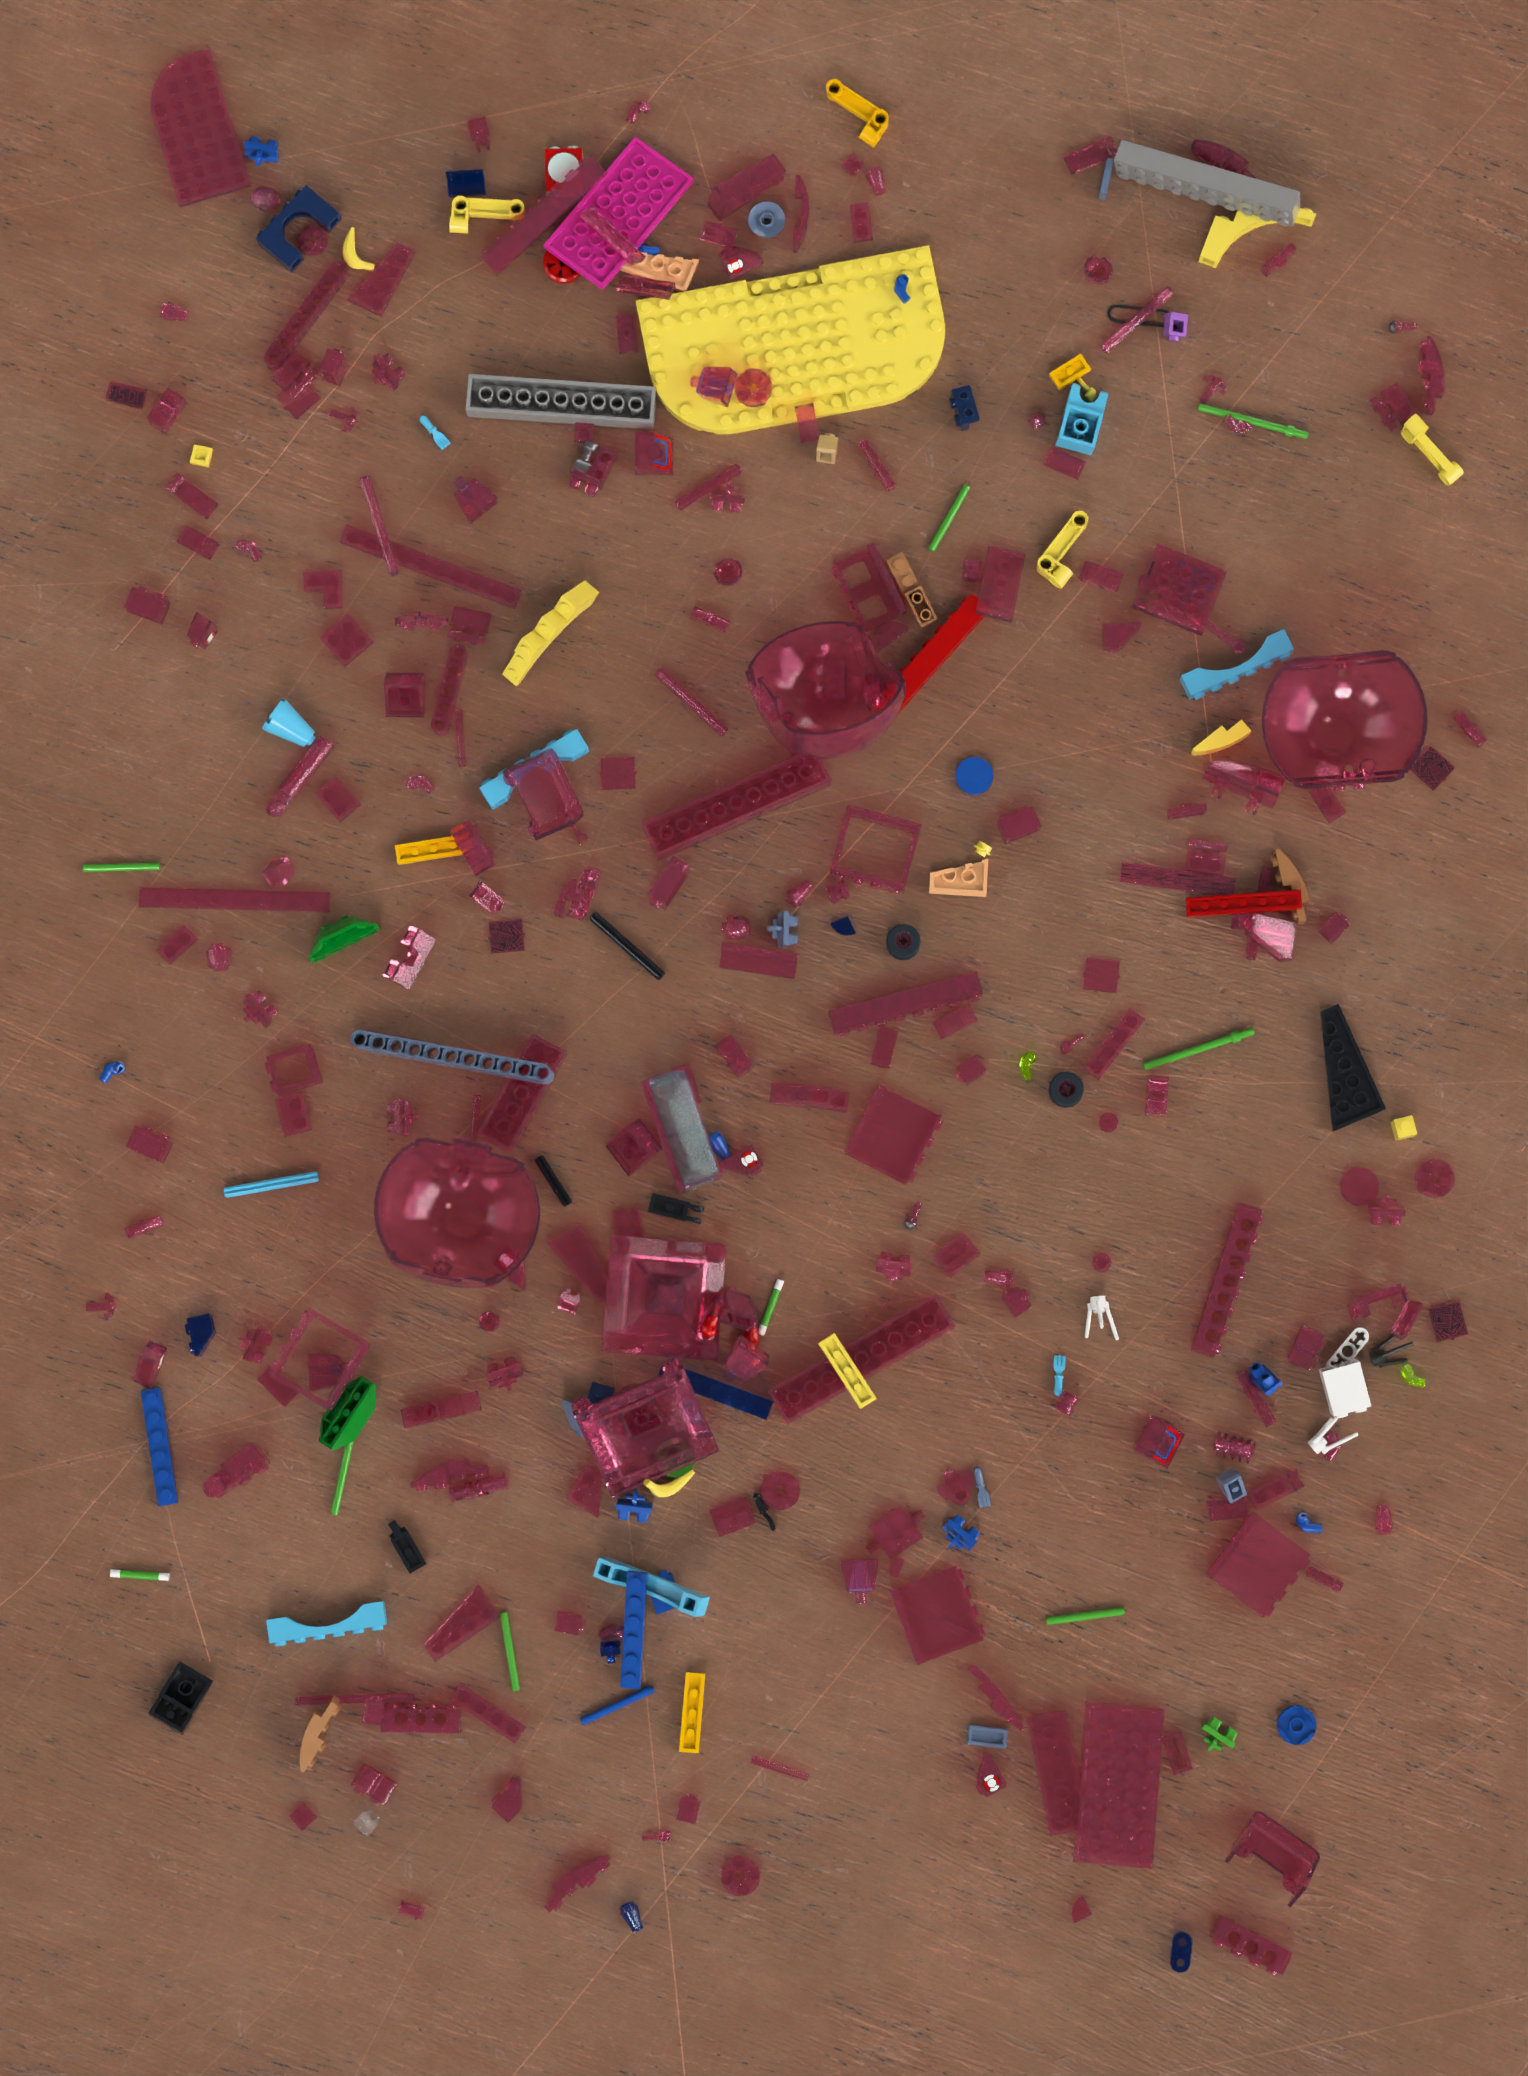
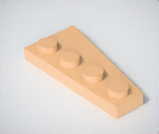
[620,251,699,292]

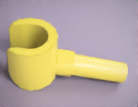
[1077,378,1097,402]

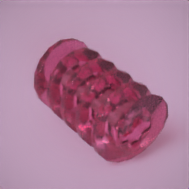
[1213,1432,1256,1464]

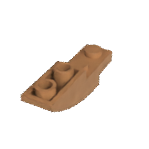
[886,552,938,628]
[1271,849,1310,925]
[300,1695,341,1773]

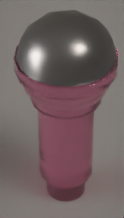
[1389,321,1418,334]
[904,1202,922,1230]

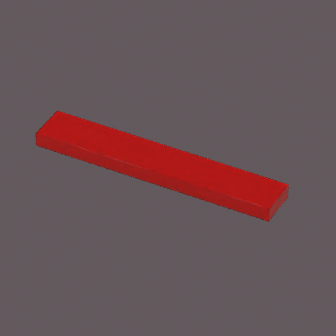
[1186,890,1302,918]

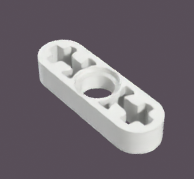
[1326,1328,1369,1367]

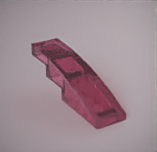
[967,1664,1023,1731]

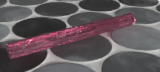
[360,475,399,576]

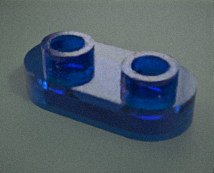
[1170,1932,1192,1973]

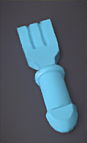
[419,415,450,450]
[1053,1355,1066,1396]

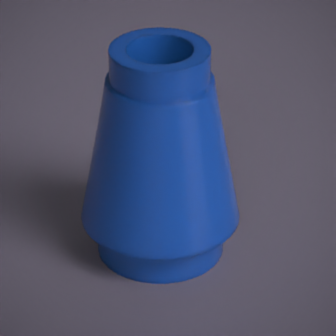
[705,1131,732,1160]

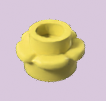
[974,841,992,857]

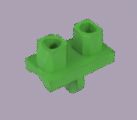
[1200,1716,1238,1752]

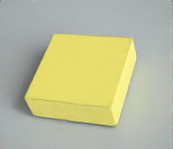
[190,444,213,468]

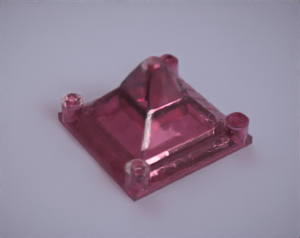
[601,1234,727,1361]
[572,1358,719,1498]

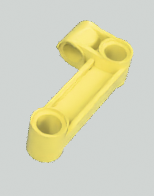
[449,196,526,234]
[1401,414,1464,486]
[1037,511,1088,589]

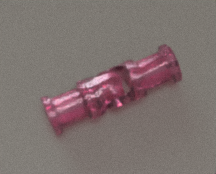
[448,1473,509,1504]

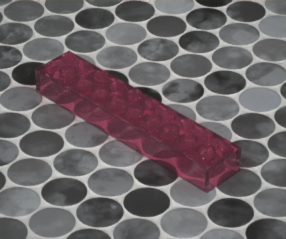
[641,747,831,861]
[768,1293,955,1426]

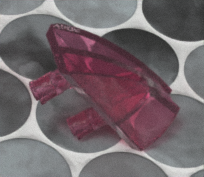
[1203,761,1286,815]

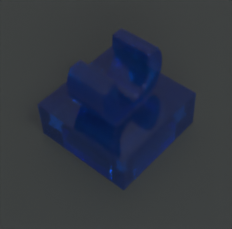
[600,1640,621,1664]

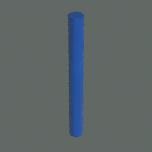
[580,1685,655,1725]

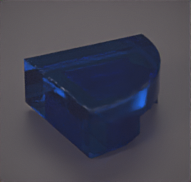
[831,916,856,936]

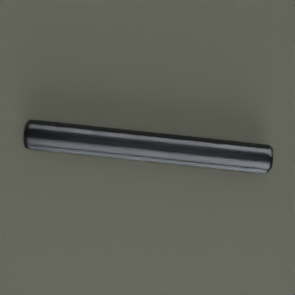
[590,912,665,980]

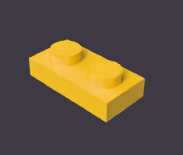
[1049,354,1091,390]

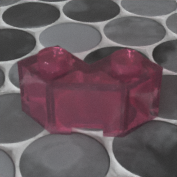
[450,819,495,876]

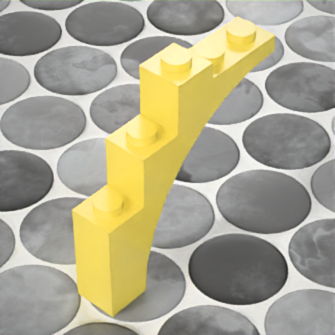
[1198,208,1316,268]
[502,580,599,686]

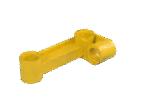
[826,79,889,147]

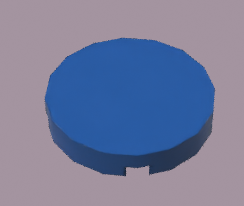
[955,757,993,795]
[1277,1705,1316,1745]

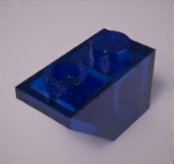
[185,1313,216,1358]

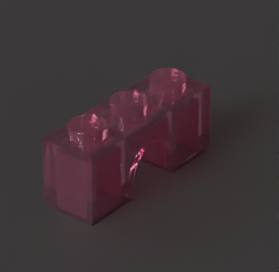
[383,926,436,990]

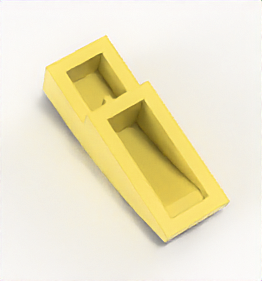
[1191,719,1251,756]

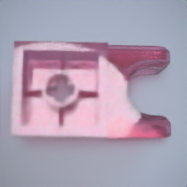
[203,1442,271,1499]

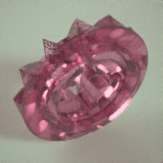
[298,225,328,255]

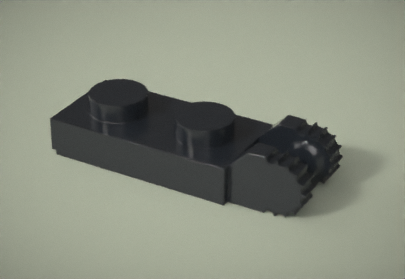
[648,1193,705,1224]

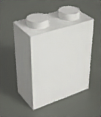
[1319,1359,1371,1418]

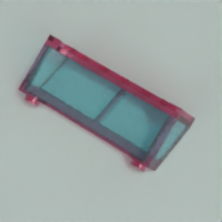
[641,1067,725,1195]

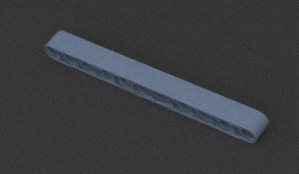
[350,1030,554,1084]

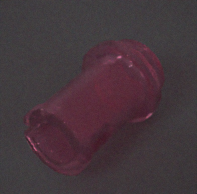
[398,1901,425,1920]

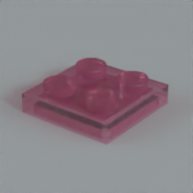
[320,613,373,667]

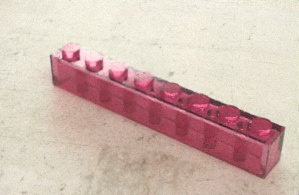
[481,155,607,276]
[828,971,983,1037]

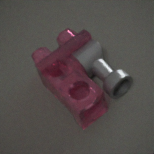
[569,441,618,497]

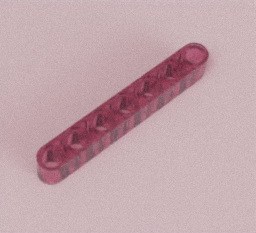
[264,261,349,371]

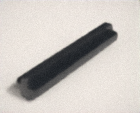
[535,1155,572,1207]

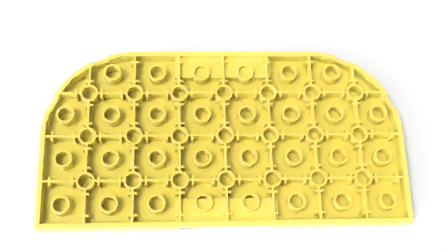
[636,245,945,434]

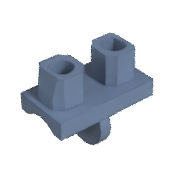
[767,911,798,948]

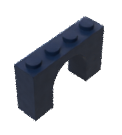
[256,185,341,273]

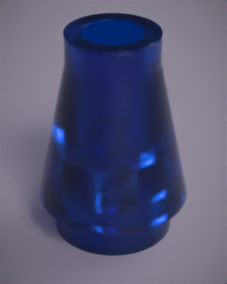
[619,1901,643,1933]

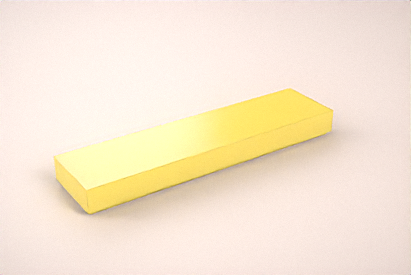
[818,1333,877,1409]

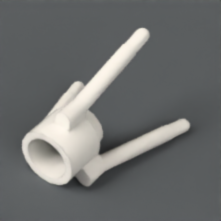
[1085,1296,1119,1340]
[1307,1417,1358,1454]

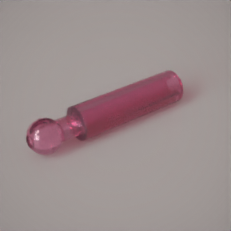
[266,735,335,818]

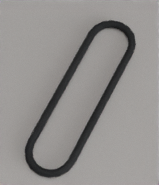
[1108,305,1169,328]

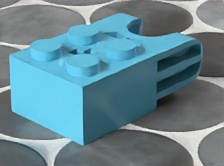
[1055,383,1108,456]

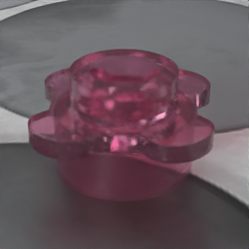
[842,154,864,176]

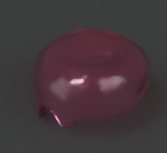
[1084,255,1113,284]
[713,558,743,587]

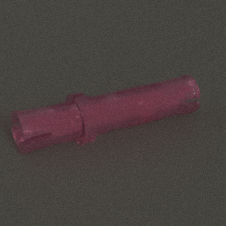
[857,438,897,492]
[1236,1371,1276,1427]

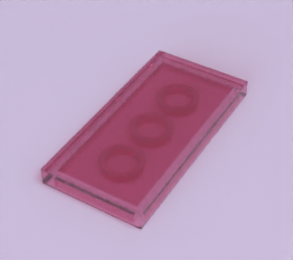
[975,545,1025,623]

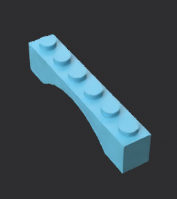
[1180,629,1294,700]
[479,729,590,810]
[593,1556,710,1617]
[266,1601,388,1647]

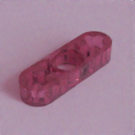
[569,866,600,920]

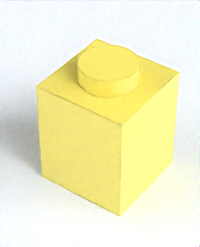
[1390,1115,1417,1141]

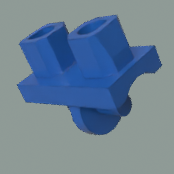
[244,136,279,166]
[1248,1362,1283,1396]
[616,1489,653,1523]
[942,1515,980,1551]

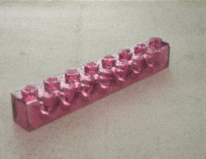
[1191,1202,1264,1358]

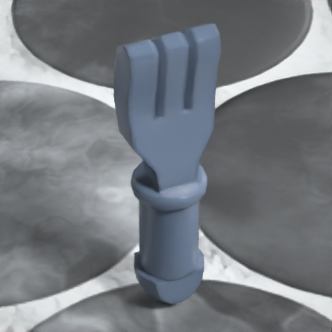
[973,1466,991,1508]

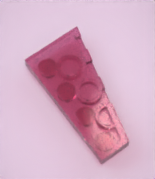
[348,243,415,317]

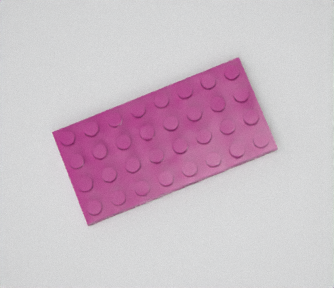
[543,137,694,291]

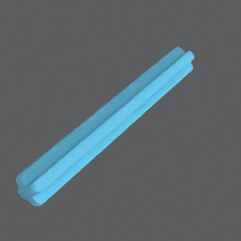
[224,1171,319,1198]

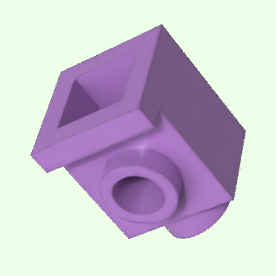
[1163,312,1188,342]

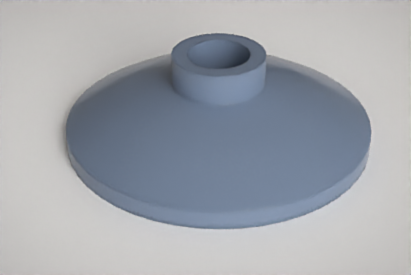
[748,201,785,238]

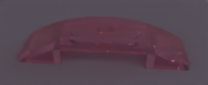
[793,175,809,253]

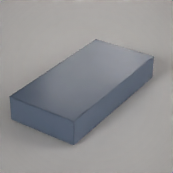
[1098,158,1114,201]
[967,1724,1008,1749]

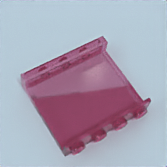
[845,1084,943,1185]
[1205,1511,1310,1618]
[890,1566,986,1665]

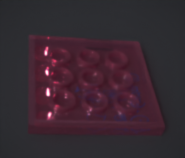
[1131,543,1227,636]

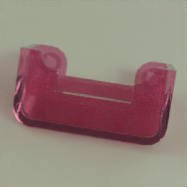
[503,748,583,841]

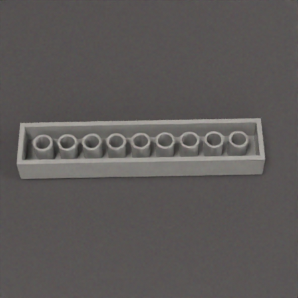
[1114,140,1300,226]
[466,374,657,430]

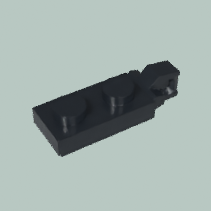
[388,1520,427,1574]

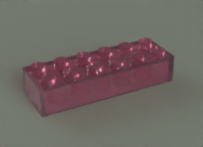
[477,1033,567,1155]

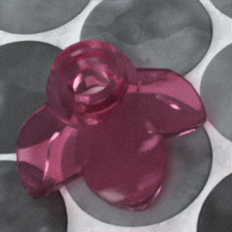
[937,1469,974,1505]

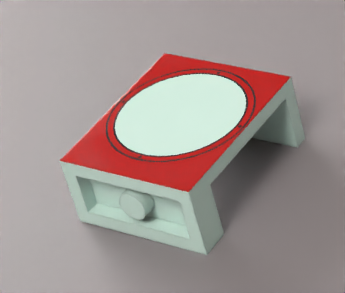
[545,146,584,198]

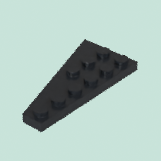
[1320,1004,1386,1132]

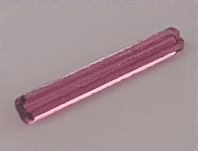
[675,464,741,510]

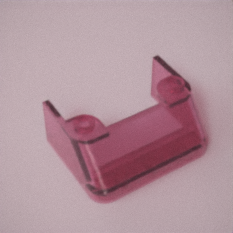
[1225,1811,1320,1908]

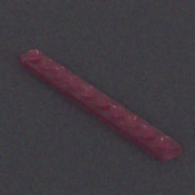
[340,525,522,609]
[139,887,331,912]

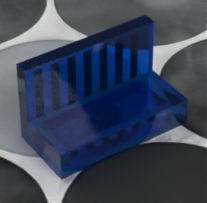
[446,169,486,197]

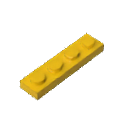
[395,833,473,865]
[679,1672,705,1753]

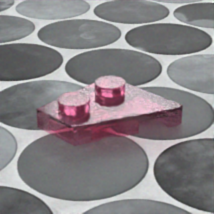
[565,1465,602,1518]

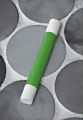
[758,1279,784,1336]
[110,1569,170,1581]

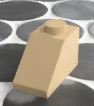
[816,433,838,464]

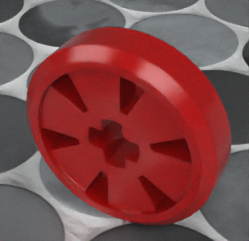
[543,251,581,284]

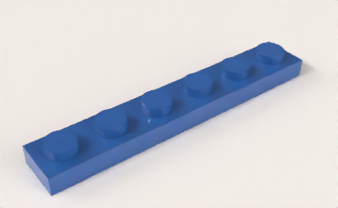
[141,1388,178,1507]
[620,1571,648,1689]

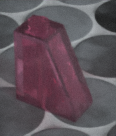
[1244,914,1296,962]

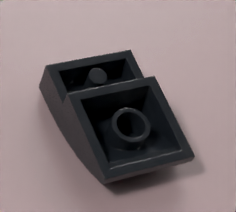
[148,1661,213,1735]

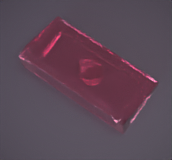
[1390,1301,1423,1340]

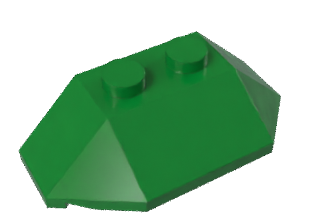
[309,916,381,964]
[319,1375,376,1451]

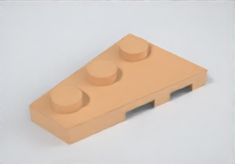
[929,859,988,897]

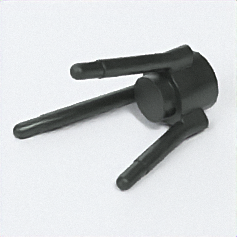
[1368,1331,1414,1368]

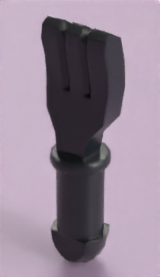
[753,1493,775,1532]

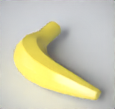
[343,227,375,271]
[643,1469,695,1498]

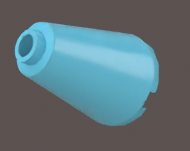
[261,698,316,747]

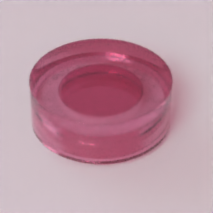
[1099,1113,1118,1133]

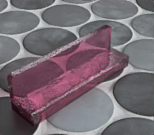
[719,942,798,979]

